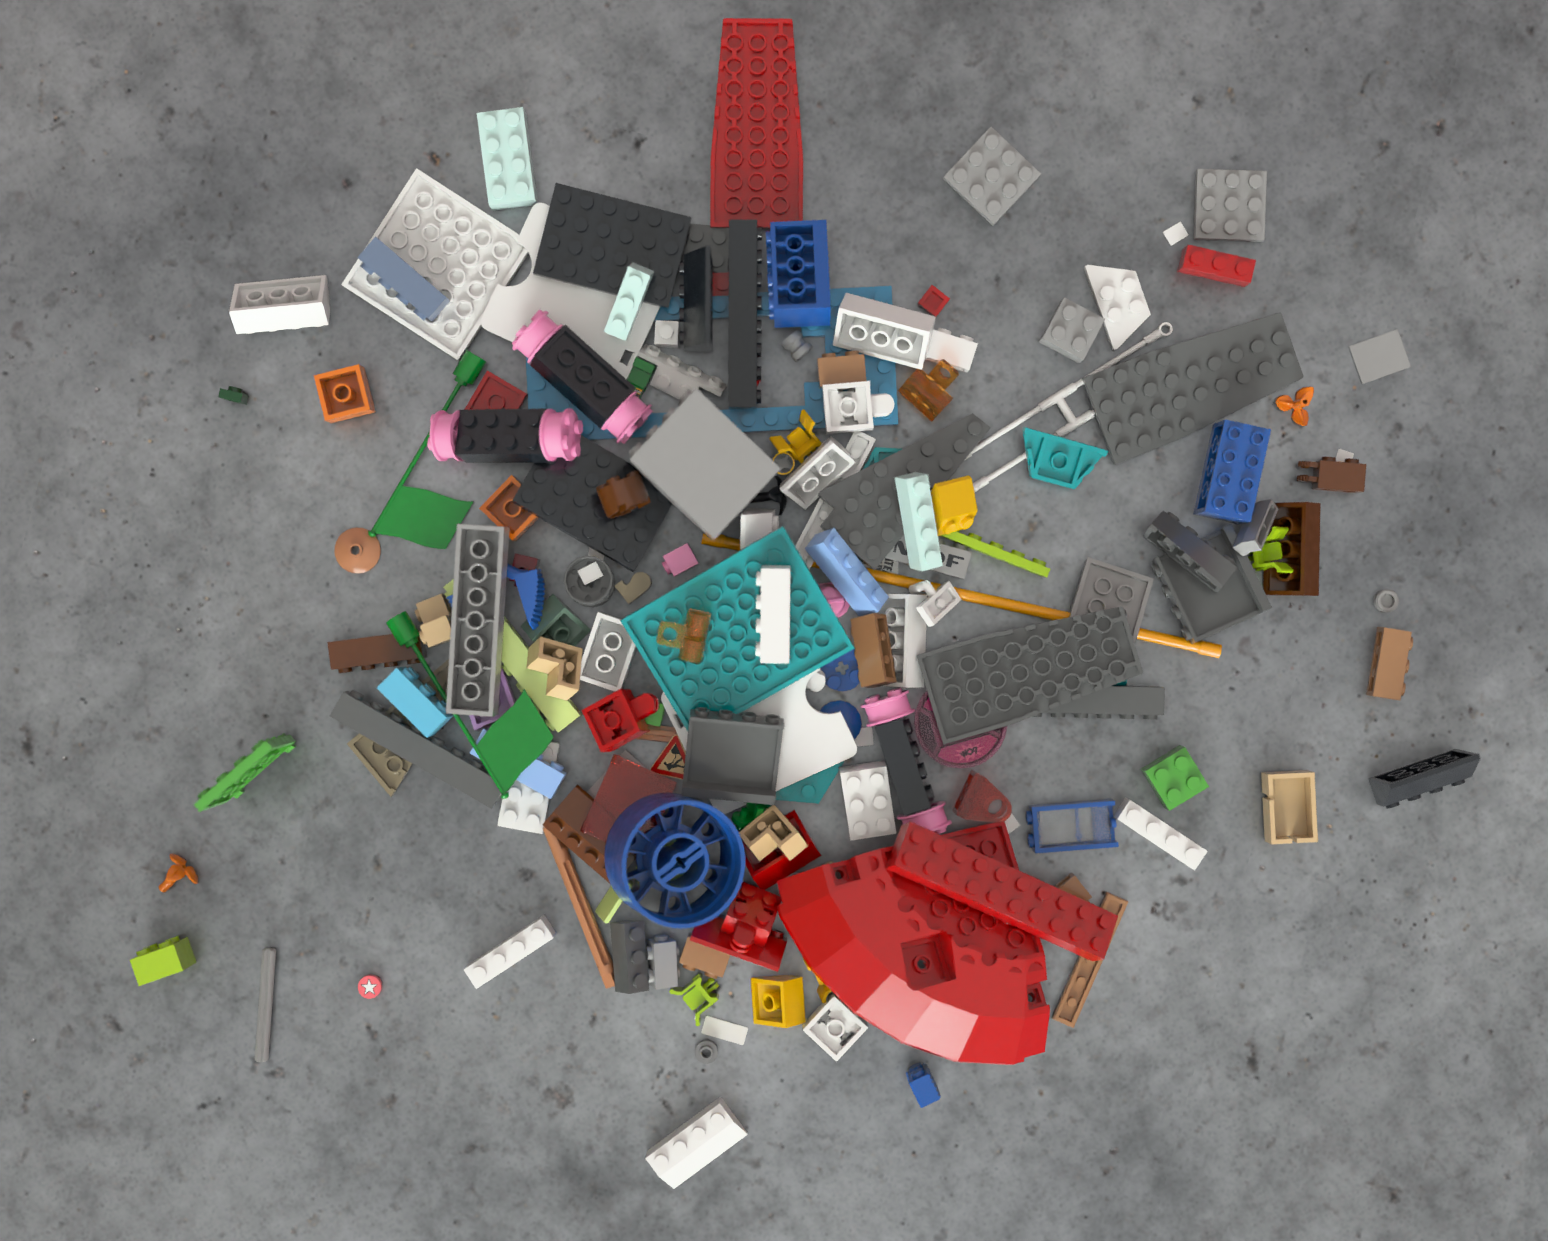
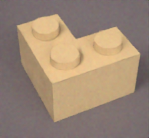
[415,594,452,647]
[527,637,583,700]
[739,805,808,861]

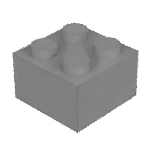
[1039,297,1105,363]

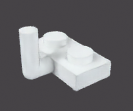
[909,580,962,627]

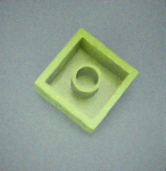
[130,935,197,986]

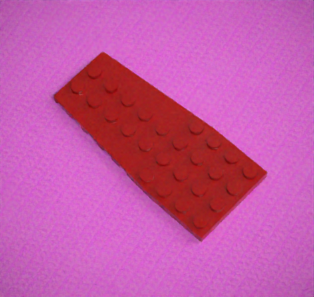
[710,18,803,229]

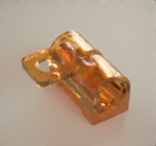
[898,359,959,422]
[657,608,712,663]

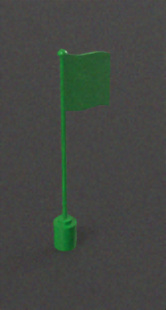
[368,350,486,549]
[386,611,554,799]

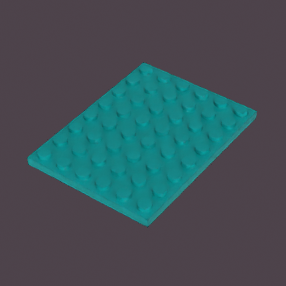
[620,526,855,731]

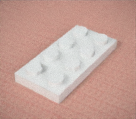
[497,742,560,834]

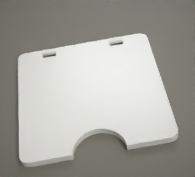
[481,203,660,379]
[661,668,857,814]

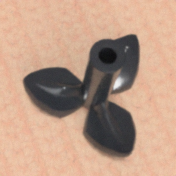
[749,476,787,516]

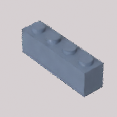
[357,236,450,322]

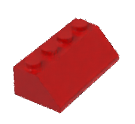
[690,914,787,972]

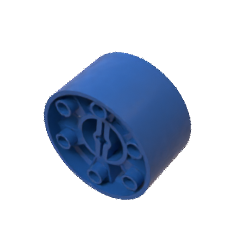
[604,792,745,928]

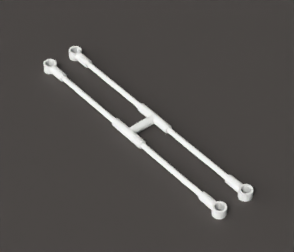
[964,322,1173,493]

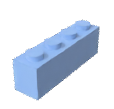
[805,528,889,617]
[470,728,567,799]

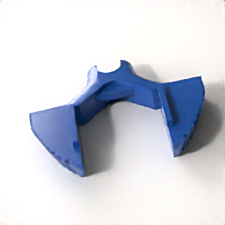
[447,563,545,630]

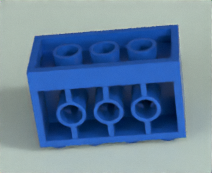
[766,220,831,328]
[1193,419,1271,524]

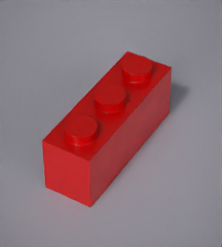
[1177,244,1256,287]

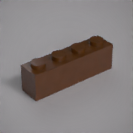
[327,630,427,673]

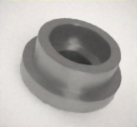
[695,1040,718,1064]

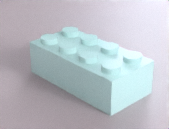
[477,107,538,211]

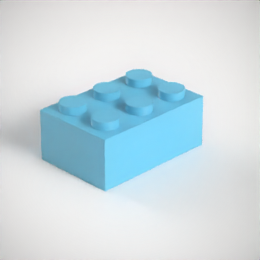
[377,667,454,738]

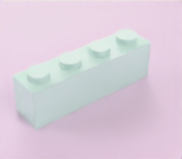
[895,472,943,571]

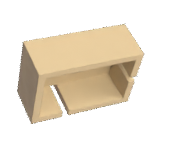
[1261,770,1318,844]

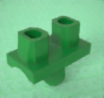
[731,802,771,831]

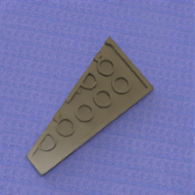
[347,659,449,797]

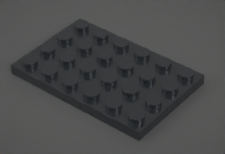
[533,183,692,309]
[512,435,672,572]

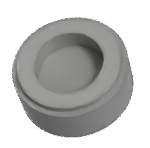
[1374,589,1399,612]

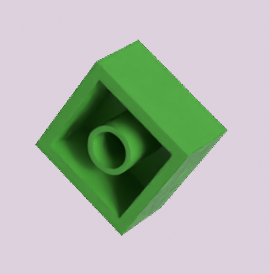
[1141,745,1209,811]

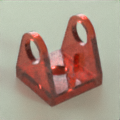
[952,769,1012,823]

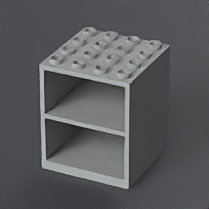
[630,388,781,540]

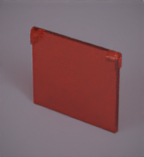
[580,754,677,856]

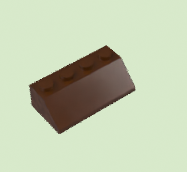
[1263,502,1321,596]
[543,784,636,884]

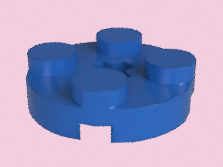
[820,649,860,691]

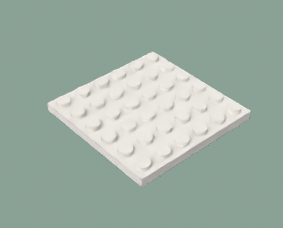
[342,168,529,361]

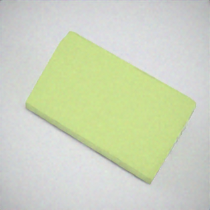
[595,880,634,924]

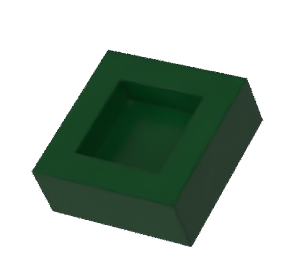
[218,386,249,405]

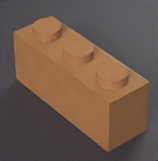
[850,613,897,688]
[1366,627,1413,700]

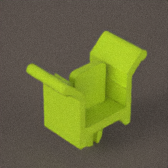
[1247,526,1293,573]
[669,973,719,1026]

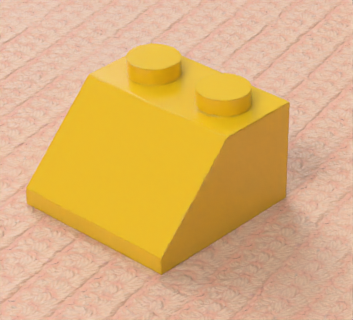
[931,475,978,536]
[751,975,806,1028]

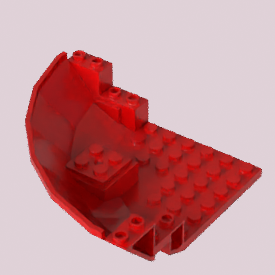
[776,820,1050,1065]

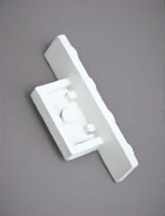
[638,344,727,399]

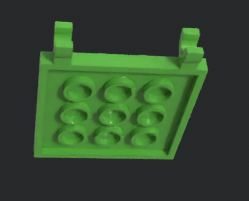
[194,733,296,812]

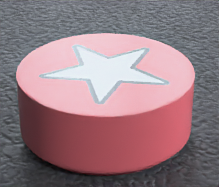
[358,974,382,999]

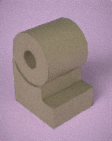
[615,572,652,604]

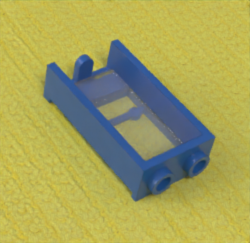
[1026,799,1119,854]

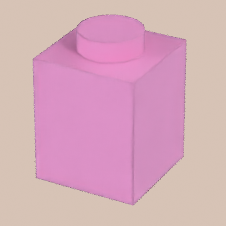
[662,543,699,577]

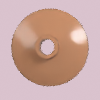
[334,528,381,573]

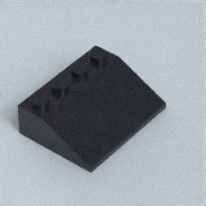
[679,246,713,351]
[1368,749,1481,809]

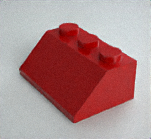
[742,810,822,890]

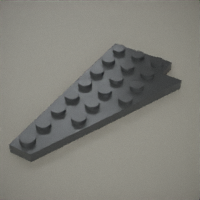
[818,413,991,571]

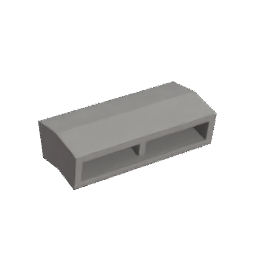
[1232,499,1278,556]

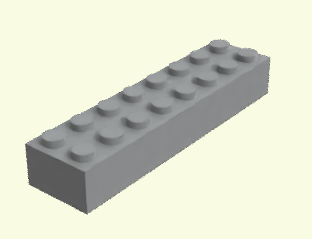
[446,524,510,717]

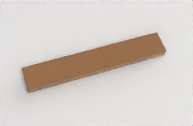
[1051,891,1128,1028]

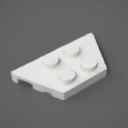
[1084,265,1151,351]

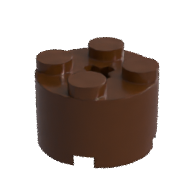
[596,470,651,518]

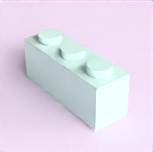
[604,262,654,341]

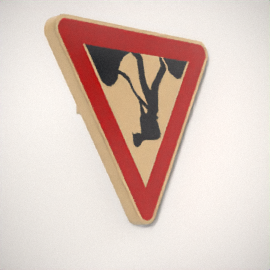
[650,734,686,780]

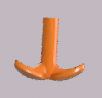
[1275,387,1314,426]
[158,854,198,893]

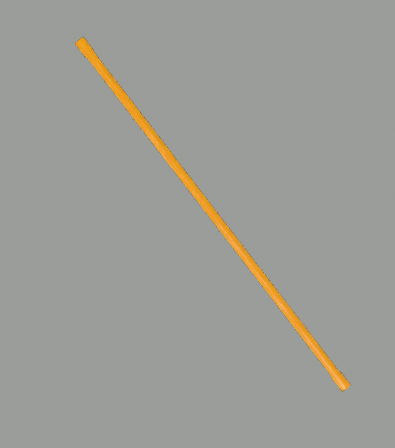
[701,533,1222,658]

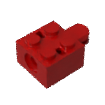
[582,689,659,752]
[720,881,782,953]

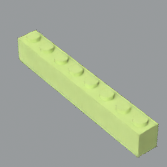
[443,579,582,733]

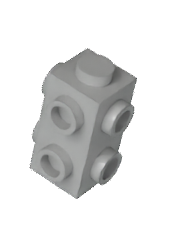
[646,934,680,989]

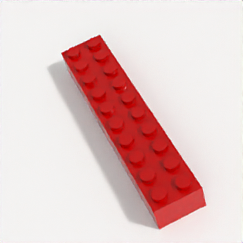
[885,821,1118,961]

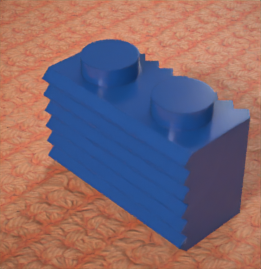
[906,1062,941,1108]

